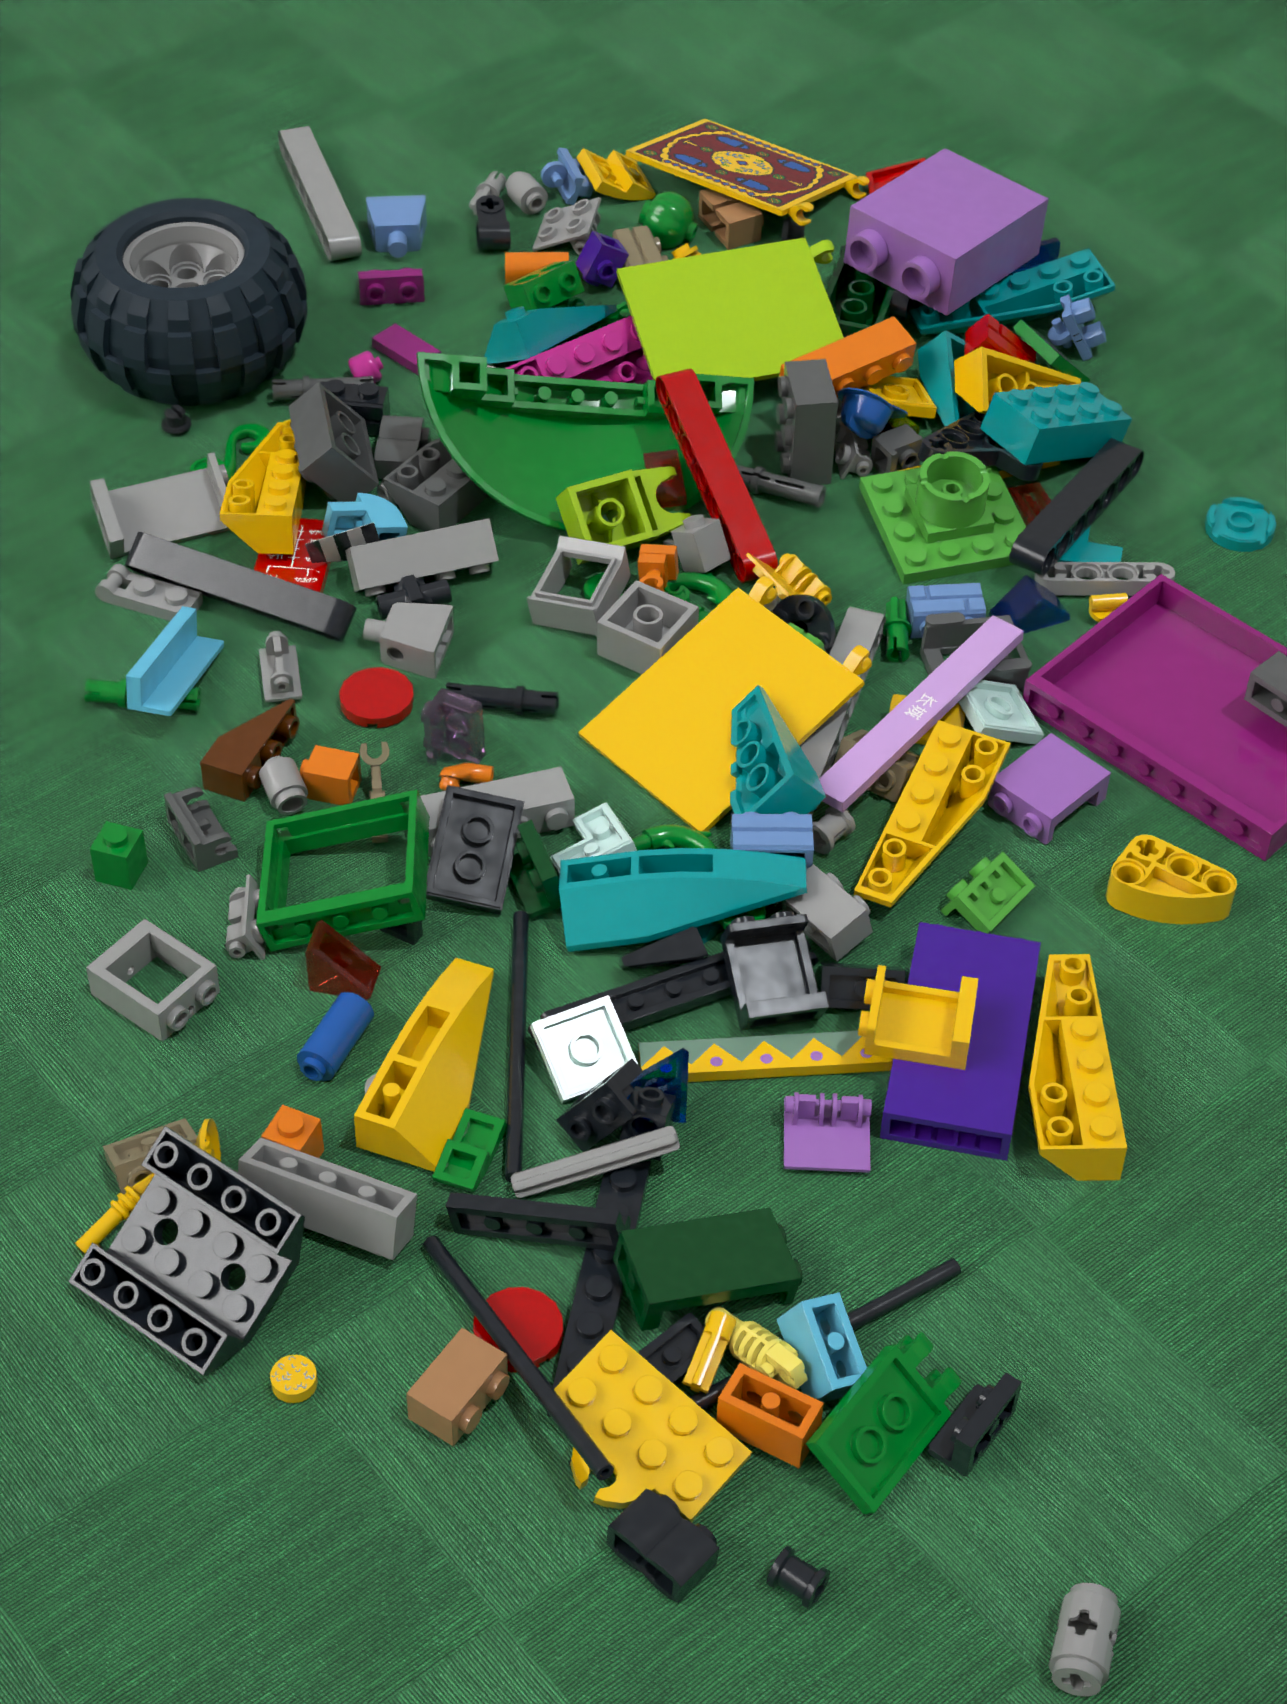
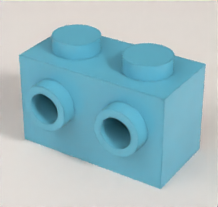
[777,1292,867,1402]

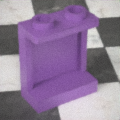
[988,733,1111,845]

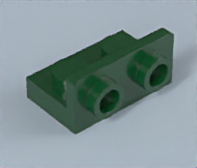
[510,819,561,918]

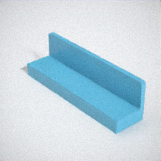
[126,606,224,716]

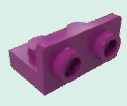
[358,268,425,305]

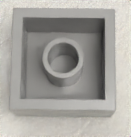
[597,580,699,674]

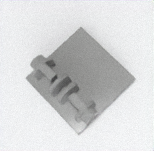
[532,197,601,255]

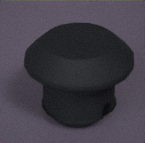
[781,217,805,241]
[161,405,192,435]

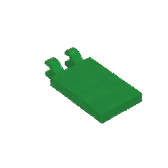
[805,1332,962,1514]

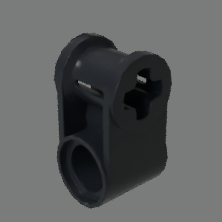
[476,195,511,251]

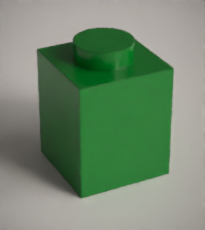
[90,821,148,890]

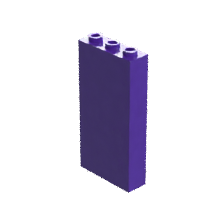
[880,922,1041,1161]

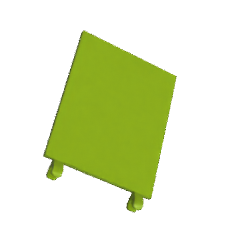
[616,237,844,381]

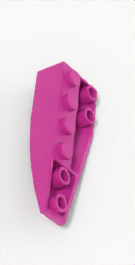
[505,316,653,384]

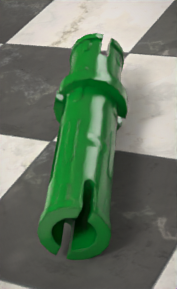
[84,678,201,712]

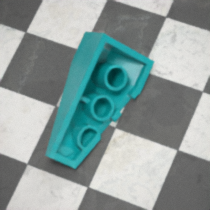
[917,330,976,427]
[730,685,826,814]

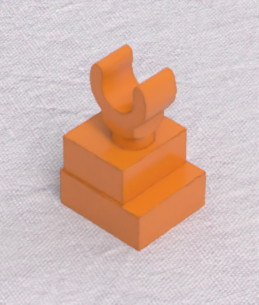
[637,544,679,592]

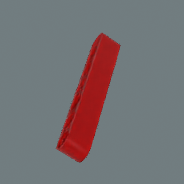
[655,368,778,583]

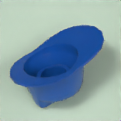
[838,388,908,439]

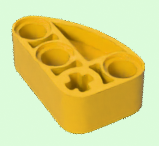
[1106,835,1237,925]

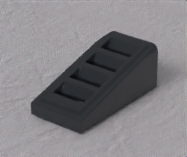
[618,926,708,970]

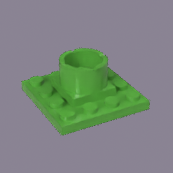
[859,451,1026,584]

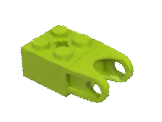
[556,466,691,565]

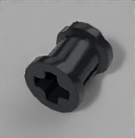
[766,1546,831,1610]

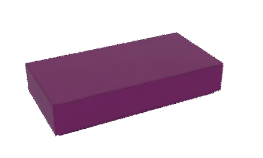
[372,323,441,375]

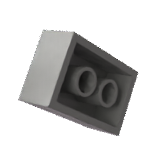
[774,359,838,485]
[288,382,379,502]

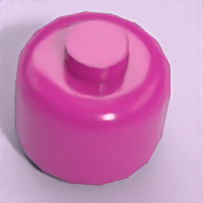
[348,351,384,383]

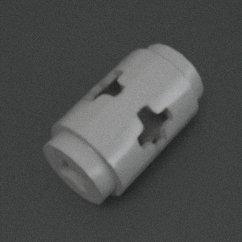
[1049,1583,1121,1696]

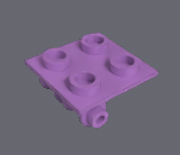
[784,1092,872,1173]

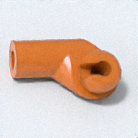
[439,762,494,791]

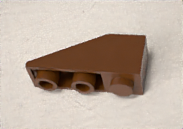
[200,699,300,802]

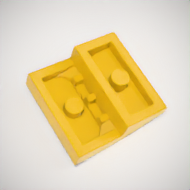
[576,148,656,200]

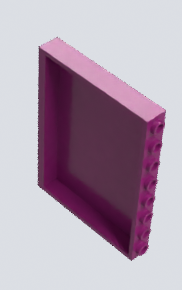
[1023,574,1287,861]

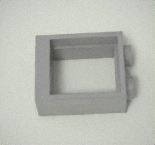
[86,919,220,1042]

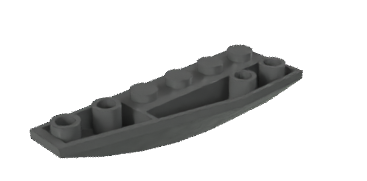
[383,438,489,532]

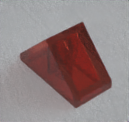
[305,920,381,1000]

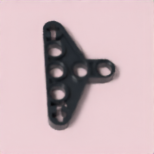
[918,410,1043,481]

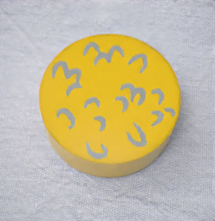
[270,1355,318,1403]

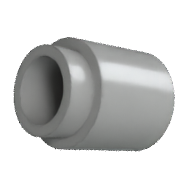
[506,171,548,215]
[259,756,308,815]

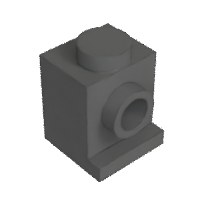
[871,424,923,474]

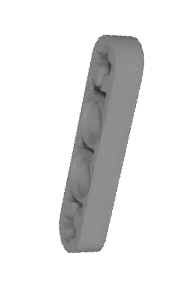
[1034,562,1175,596]

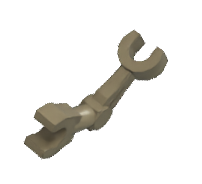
[359,742,390,843]

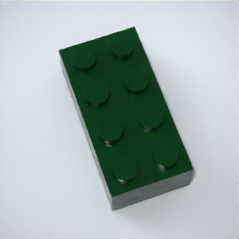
[826,245,895,337]

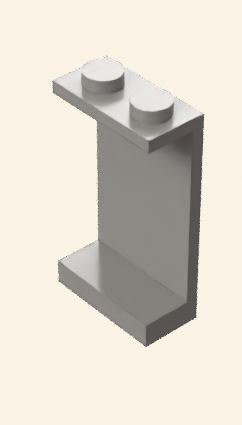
[90,453,230,559]

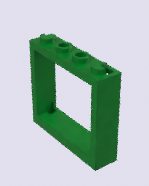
[256,789,430,951]

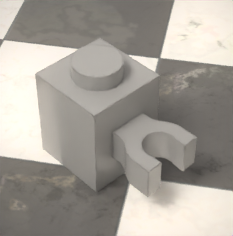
[663,514,731,573]

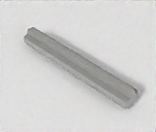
[511,1126,680,1198]

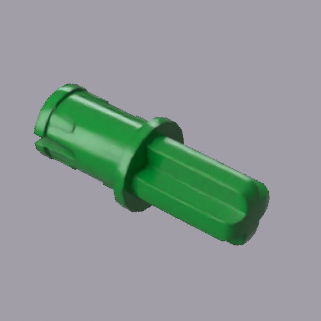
[883,596,912,663]

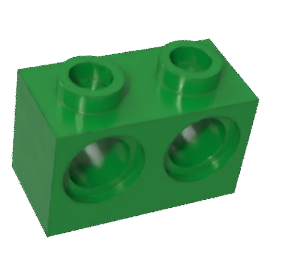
[503,260,585,311]

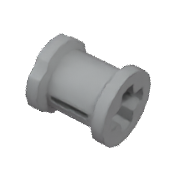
[812,806,856,854]

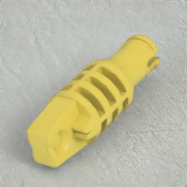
[705,1306,808,1389]

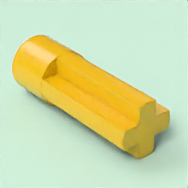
[682,1310,737,1394]

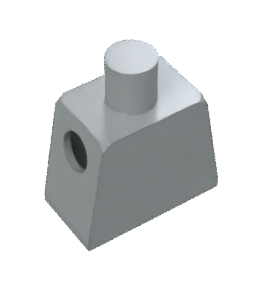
[363,602,454,679]

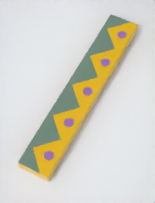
[638,1031,893,1085]

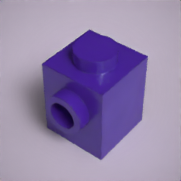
[575,230,629,288]

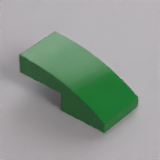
[432,1108,507,1193]

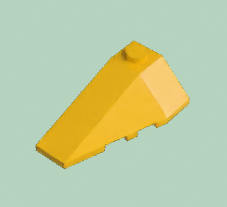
[954,347,1081,414]

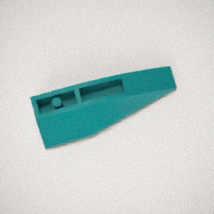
[909,248,1116,335]
[559,848,808,952]

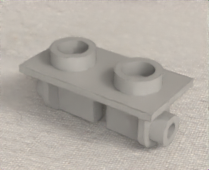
[834,421,873,480]
[259,631,303,703]
[225,874,266,960]

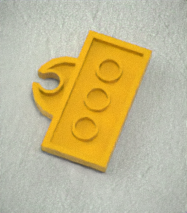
[554,1330,752,1522]

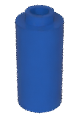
[297,992,374,1081]

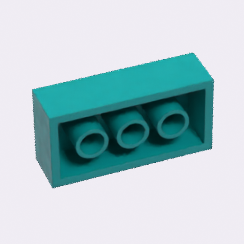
[980,382,1133,465]

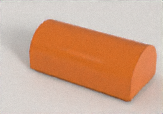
[505,252,569,284]

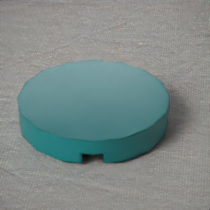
[1205,497,1276,552]

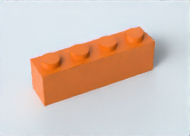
[779,316,917,398]

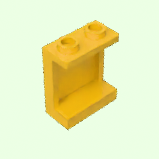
[858,965,979,1070]

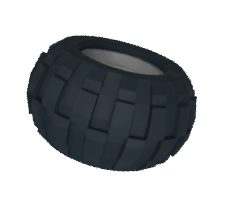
[70,198,308,406]

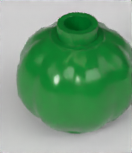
[638,192,699,249]

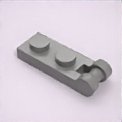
[95,564,203,621]

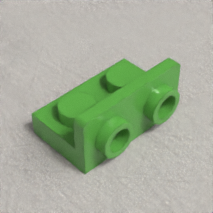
[940,851,1036,933]

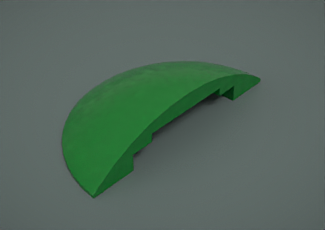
[417,352,754,532]

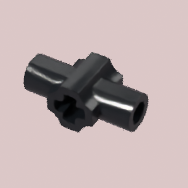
[376,575,452,619]

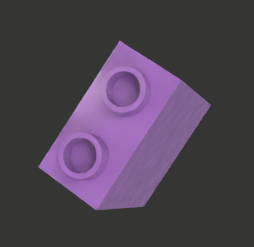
[844,148,1049,316]

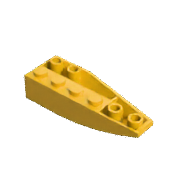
[220,419,307,554]
[854,720,1011,908]
[1028,954,1127,1181]
[354,958,494,1172]

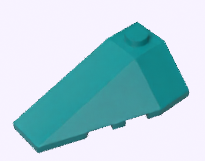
[484,304,617,364]

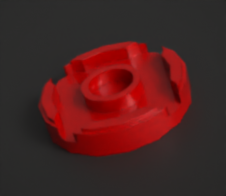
[339,667,414,728]
[473,1287,563,1372]

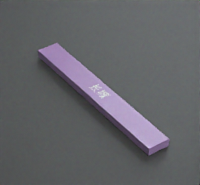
[819,615,1024,813]

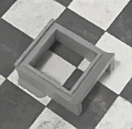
[527,535,631,637]

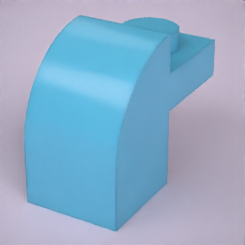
[322,493,408,541]

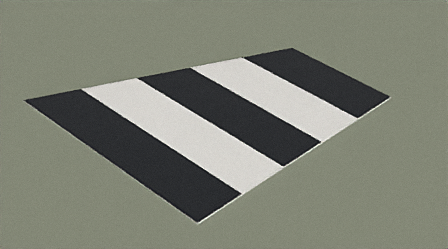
[305,522,380,563]

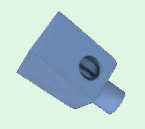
[366,195,427,258]

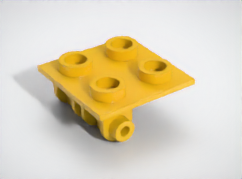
[746,553,832,605]

